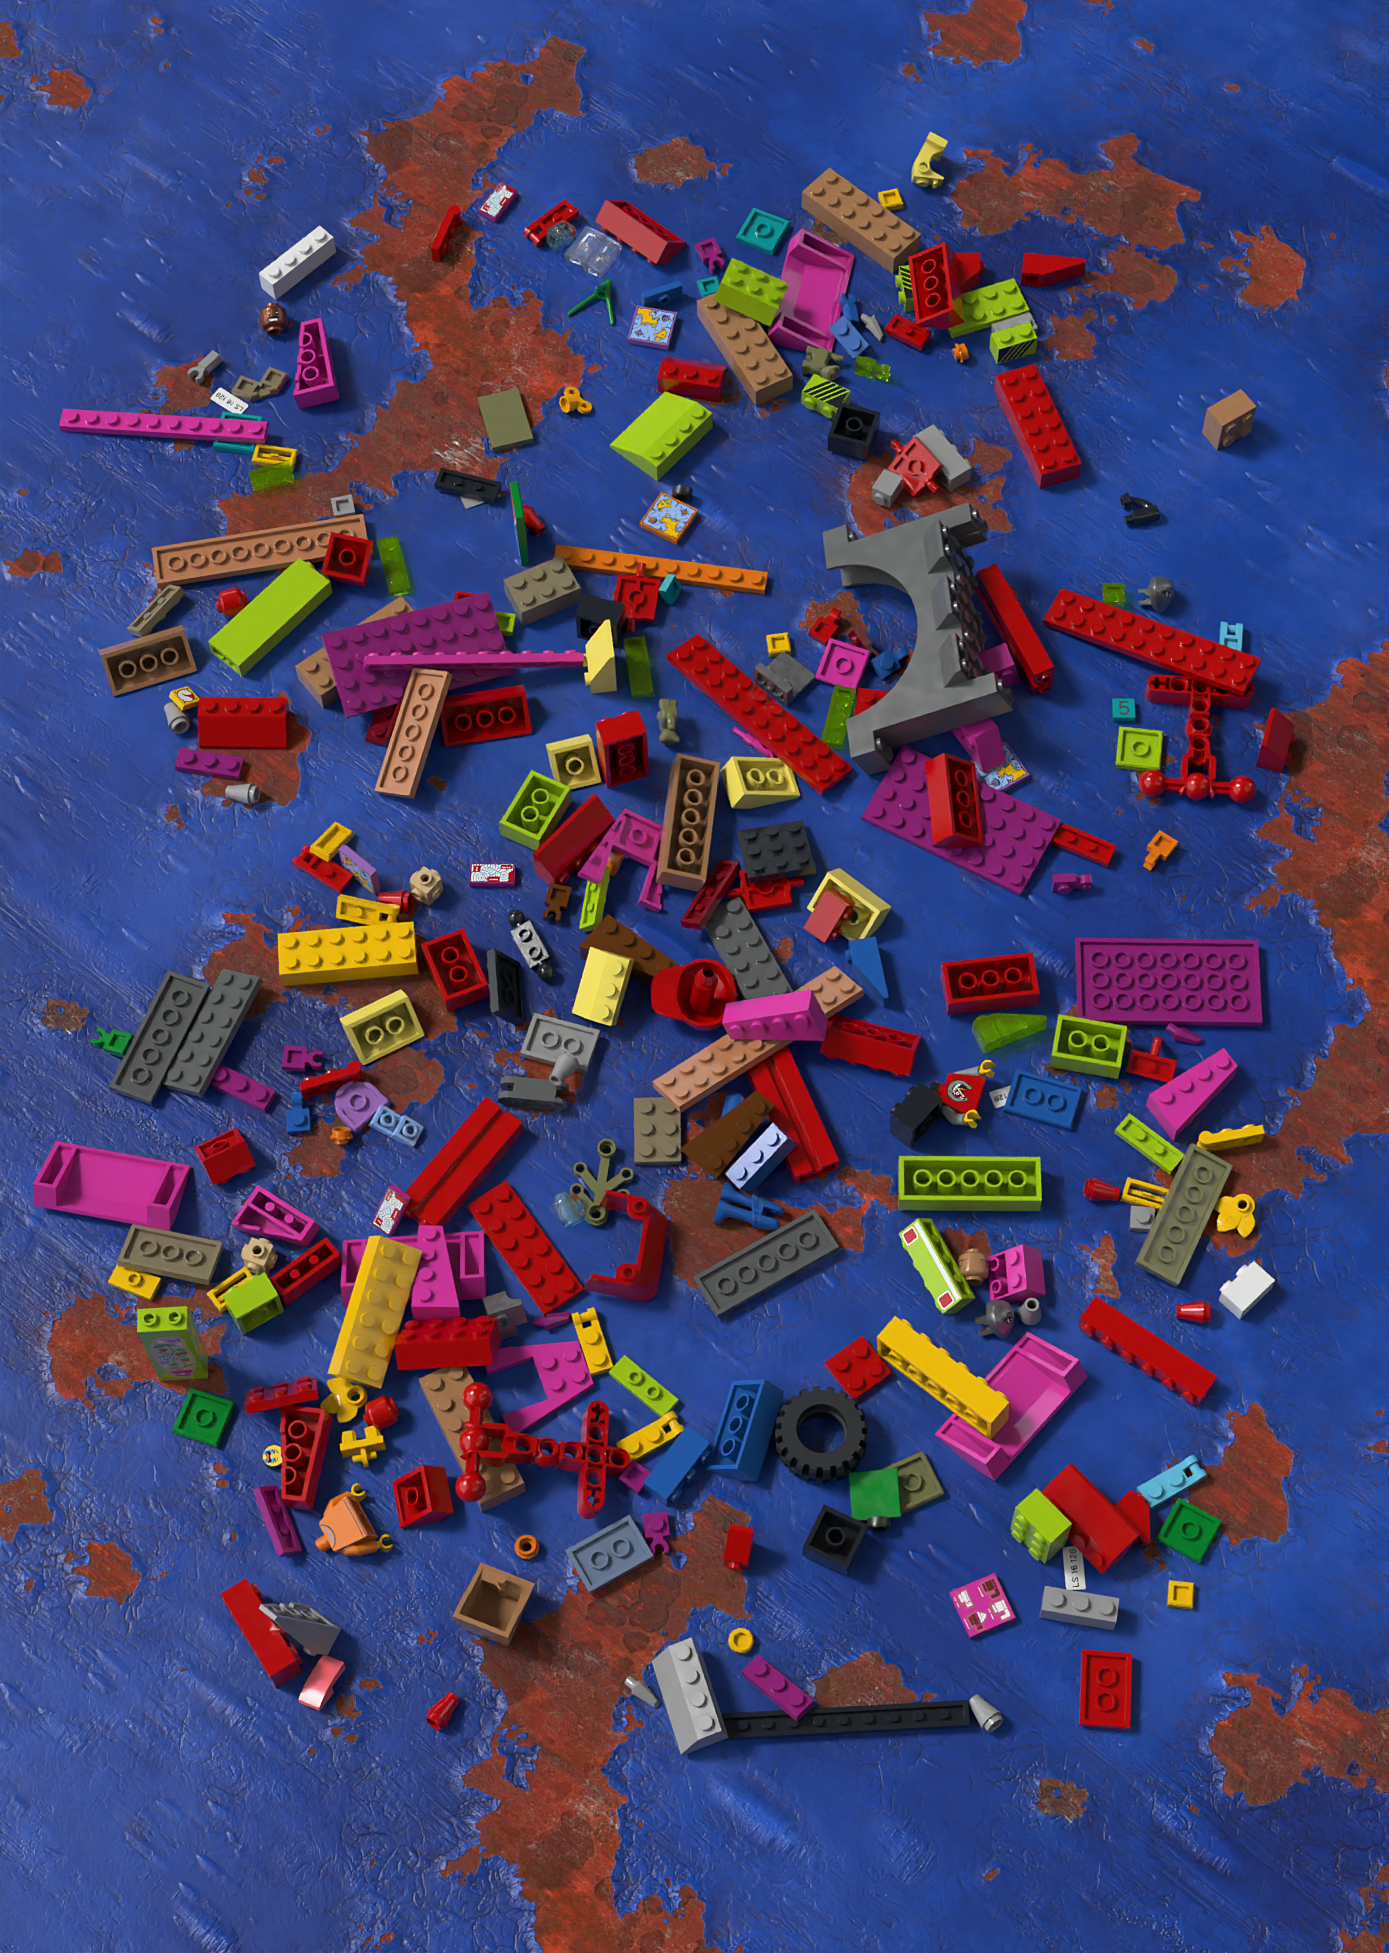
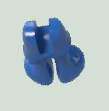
[713,1181,784,1231]

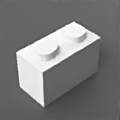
[1219,1261,1275,1319]

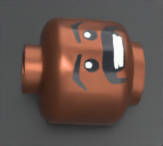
[260,303,288,335]

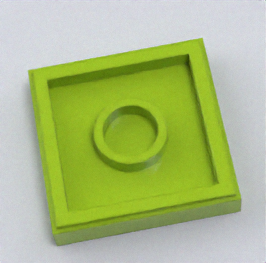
[1115,726,1163,772]

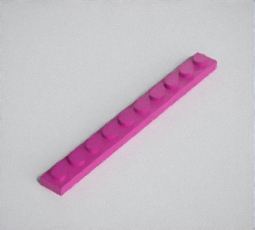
[59,409,269,444]
[363,650,584,670]

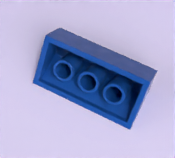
[705,1379,785,1481]

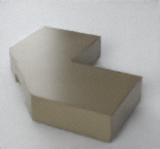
[232,367,288,402]

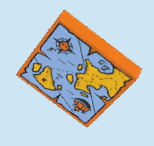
[640,492,698,545]

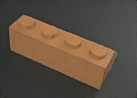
[99,625,197,696]

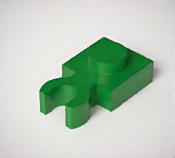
[91,1028,134,1057]

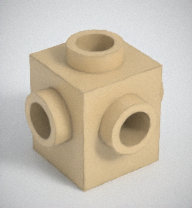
[410,866,443,906]
[241,1238,277,1276]

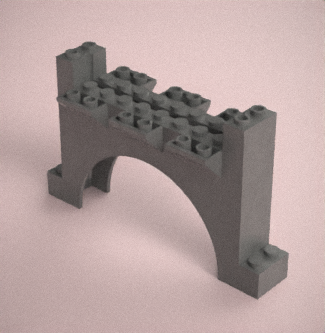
[822,502,1014,776]

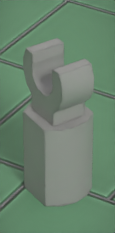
[188,350,222,384]

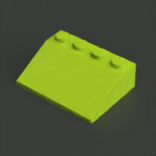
[610,392,713,481]

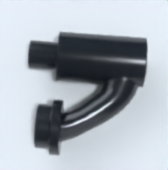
[1120,492,1160,526]

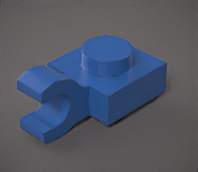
[869,645,910,680]
[286,1092,311,1135]

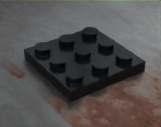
[737,820,816,884]

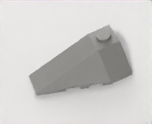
[259,1602,341,1656]

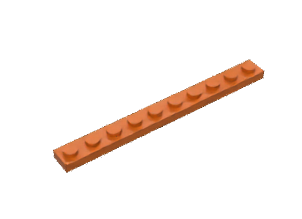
[554,545,768,595]

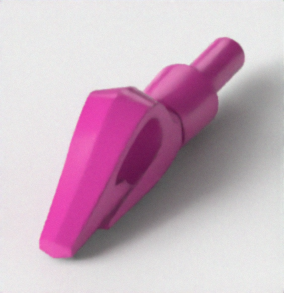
[733,727,774,758]

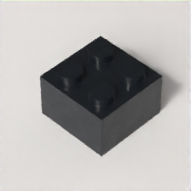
[827,402,881,461]
[575,594,626,648]
[889,1082,943,1149]
[802,1504,868,1576]

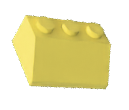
[807,868,891,941]
[572,947,634,1026]
[340,989,425,1066]

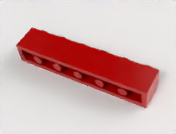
[1078,1296,1217,1406]

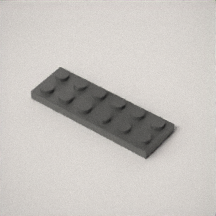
[704,897,793,1000]
[162,969,263,1098]
[109,970,211,1105]
[693,1209,839,1319]

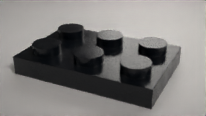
[487,948,525,1027]

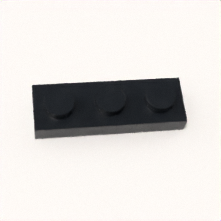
[434,468,502,504]

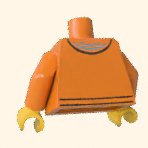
[315,1483,393,1556]

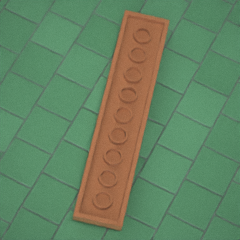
[152,514,368,588]
[652,966,864,1113]

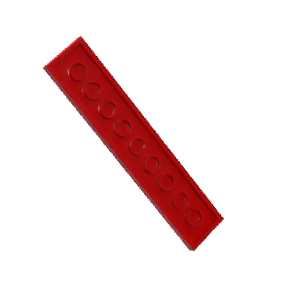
[1043,588,1262,696]
[666,634,853,795]

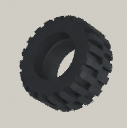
[775,1386,868,1484]

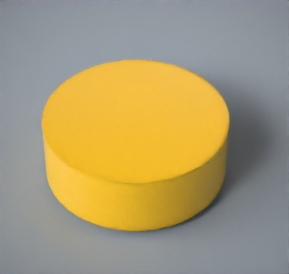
[729,1628,753,1655]

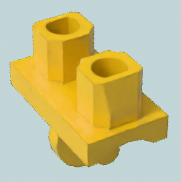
[340,1426,386,1468]

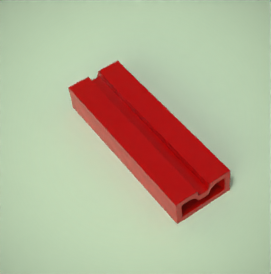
[976,563,1054,696]
[745,1045,839,1186]
[403,1097,524,1227]

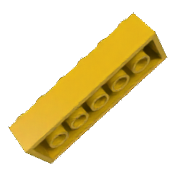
[278,922,418,986]
[327,1236,422,1389]
[877,1316,1009,1440]

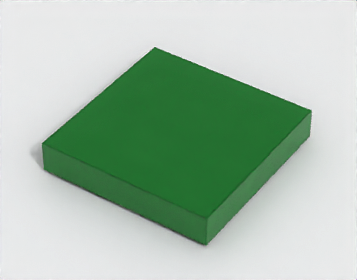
[172,1388,236,1449]
[849,1468,902,1522]
[1155,1497,1222,1564]

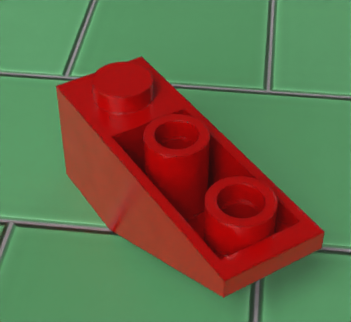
[1021,253,1086,287]

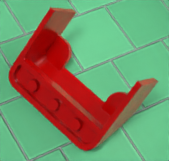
[584,1190,668,1302]

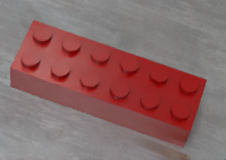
[994,364,1081,489]

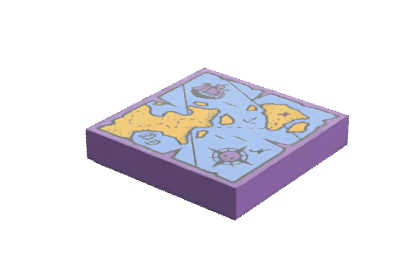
[628,306,677,350]
[970,742,1030,792]
[338,844,381,896]

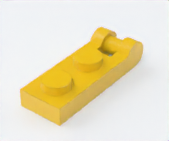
[336,894,400,925]
[1197,1124,1265,1152]
[571,1307,613,1377]
[616,1411,685,1464]

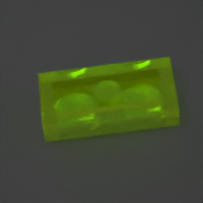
[248,460,295,493]

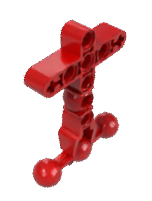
[1138,675,1256,804]
[455,1382,630,1519]

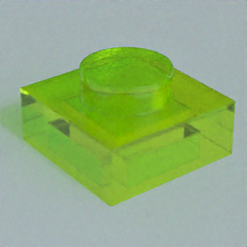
[1102,583,1125,606]

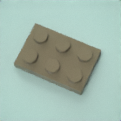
[634,1097,681,1166]

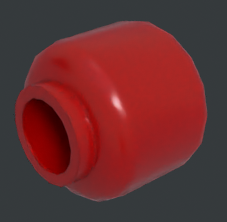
[215,587,249,618]
[363,1395,400,1431]

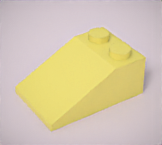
[583,619,617,694]
[720,756,800,809]

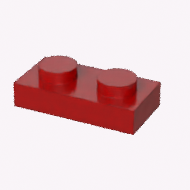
[885,314,932,351]

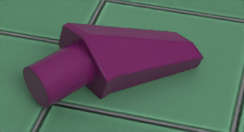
[1166,1023,1203,1045]
[534,1312,571,1331]

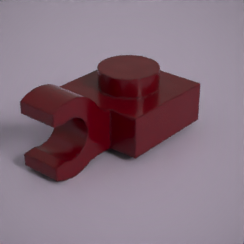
[847,625,879,665]

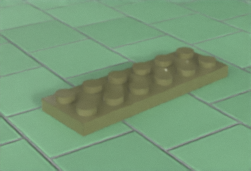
[1134,1143,1233,1287]

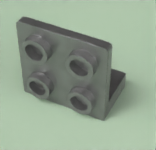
[754,651,815,706]

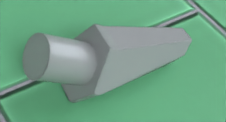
[860,313,884,342]
[625,1676,660,1708]

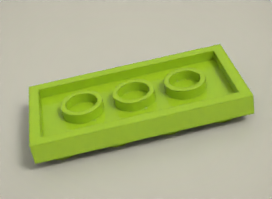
[948,278,1029,338]

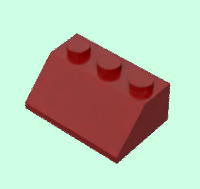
[657,356,728,402]

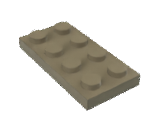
[117,1224,223,1285]

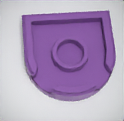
[334,1081,390,1134]

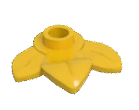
[1213,1194,1255,1238]
[320,1378,368,1423]

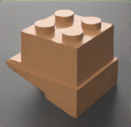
[453,1562,535,1646]

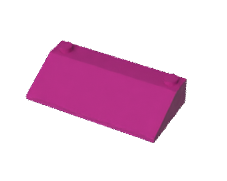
[767,228,855,352]
[33,1141,190,1231]
[341,1231,486,1308]
[935,1331,1087,1481]

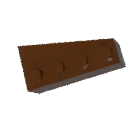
[680,1090,775,1179]

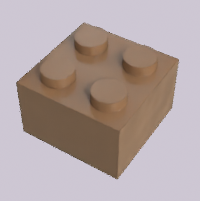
[1202,389,1257,450]

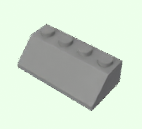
[652,1637,729,1755]

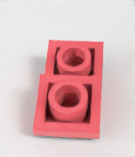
[298,1655,346,1711]

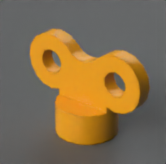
[559,386,592,414]

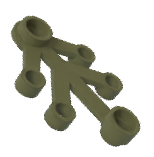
[570,1139,634,1226]

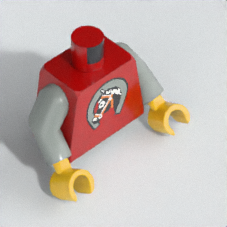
[930,1060,996,1128]

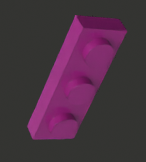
[175,747,245,781]
[209,1064,277,1113]
[253,1485,302,1557]
[742,1655,814,1721]

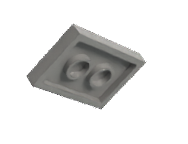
[520,1013,600,1074]

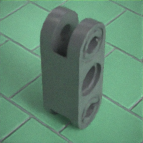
[498,1076,570,1111]

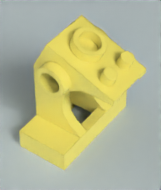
[912,132,948,189]

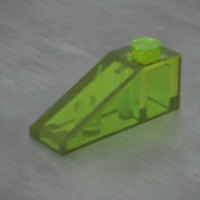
[972,1013,1047,1054]

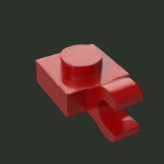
[808,608,841,646]

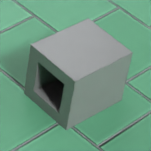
[871,469,903,508]

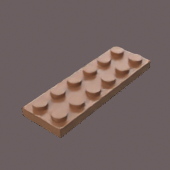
[374,668,453,799]

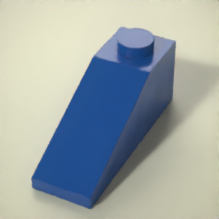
[845,937,889,1008]

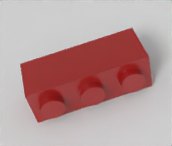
[269,1237,342,1306]

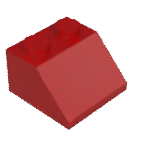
[321,532,373,588]
[1256,708,1296,773]
[194,1127,256,1185]
[392,1465,454,1529]

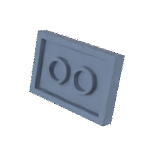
[565,1514,654,1595]

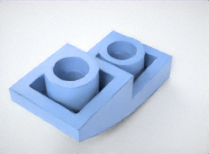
[369,1104,424,1147]

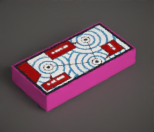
[478,182,518,223]
[469,863,515,886]
[371,1184,411,1236]

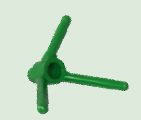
[567,279,615,325]

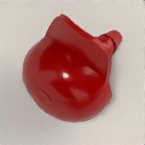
[651,959,739,1031]

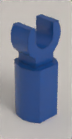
[839,293,860,328]

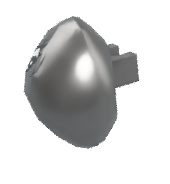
[1138,576,1175,613]
[975,1299,1014,1339]

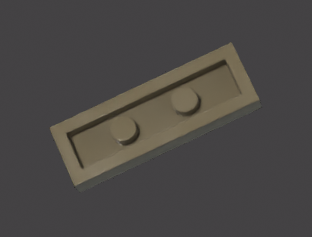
[127,584,185,637]

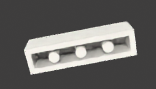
[259,226,336,300]

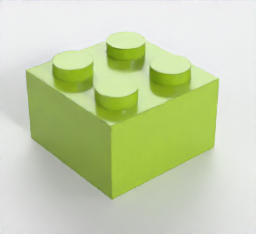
[223,1272,284,1335]

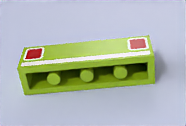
[899,1218,975,1314]

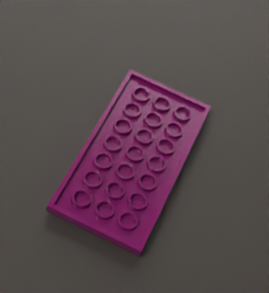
[321,592,514,719]
[861,745,1062,897]
[1075,938,1262,1026]

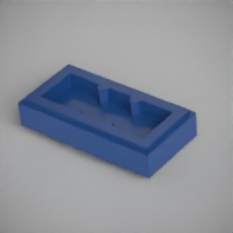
[641,280,683,308]

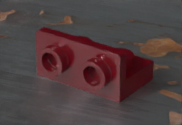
[365,701,402,748]

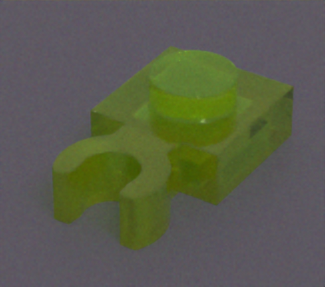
[854,355,891,381]

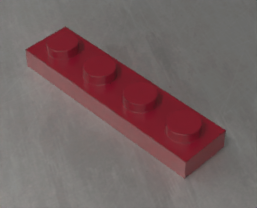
[680,860,741,930]

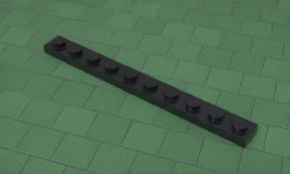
[721,1700,970,1741]

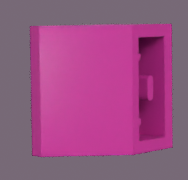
[988,1244,1045,1302]

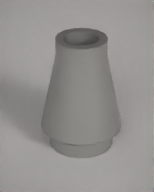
[164,702,190,734]
[225,783,260,805]
[549,1053,579,1086]
[1018,1298,1042,1325]
[968,1694,1003,1733]

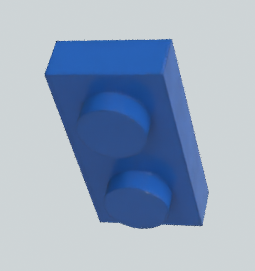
[829,315,871,360]

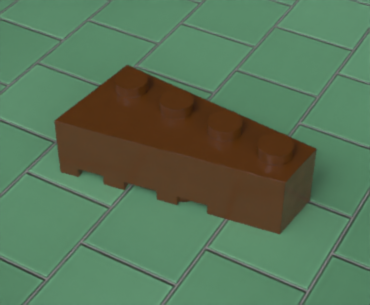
[579,914,679,986]

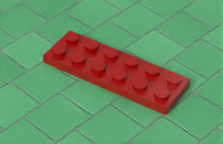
[467,1181,584,1317]

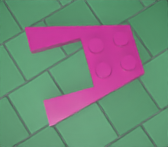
[577,808,663,913]
[484,1341,594,1433]

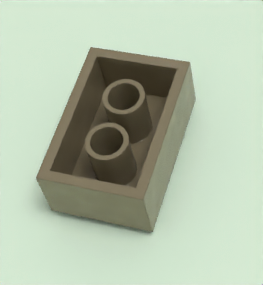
[504,555,581,626]

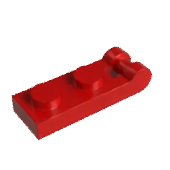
[523,199,579,248]
[431,205,462,262]
[291,845,354,894]
[299,1061,364,1100]

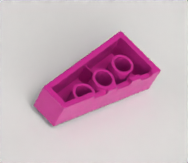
[293,318,340,409]
[1146,1048,1238,1141]
[411,1225,461,1322]

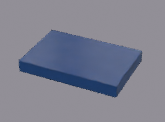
[1003,1069,1083,1132]

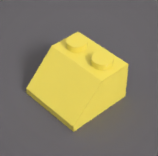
[546,734,601,789]

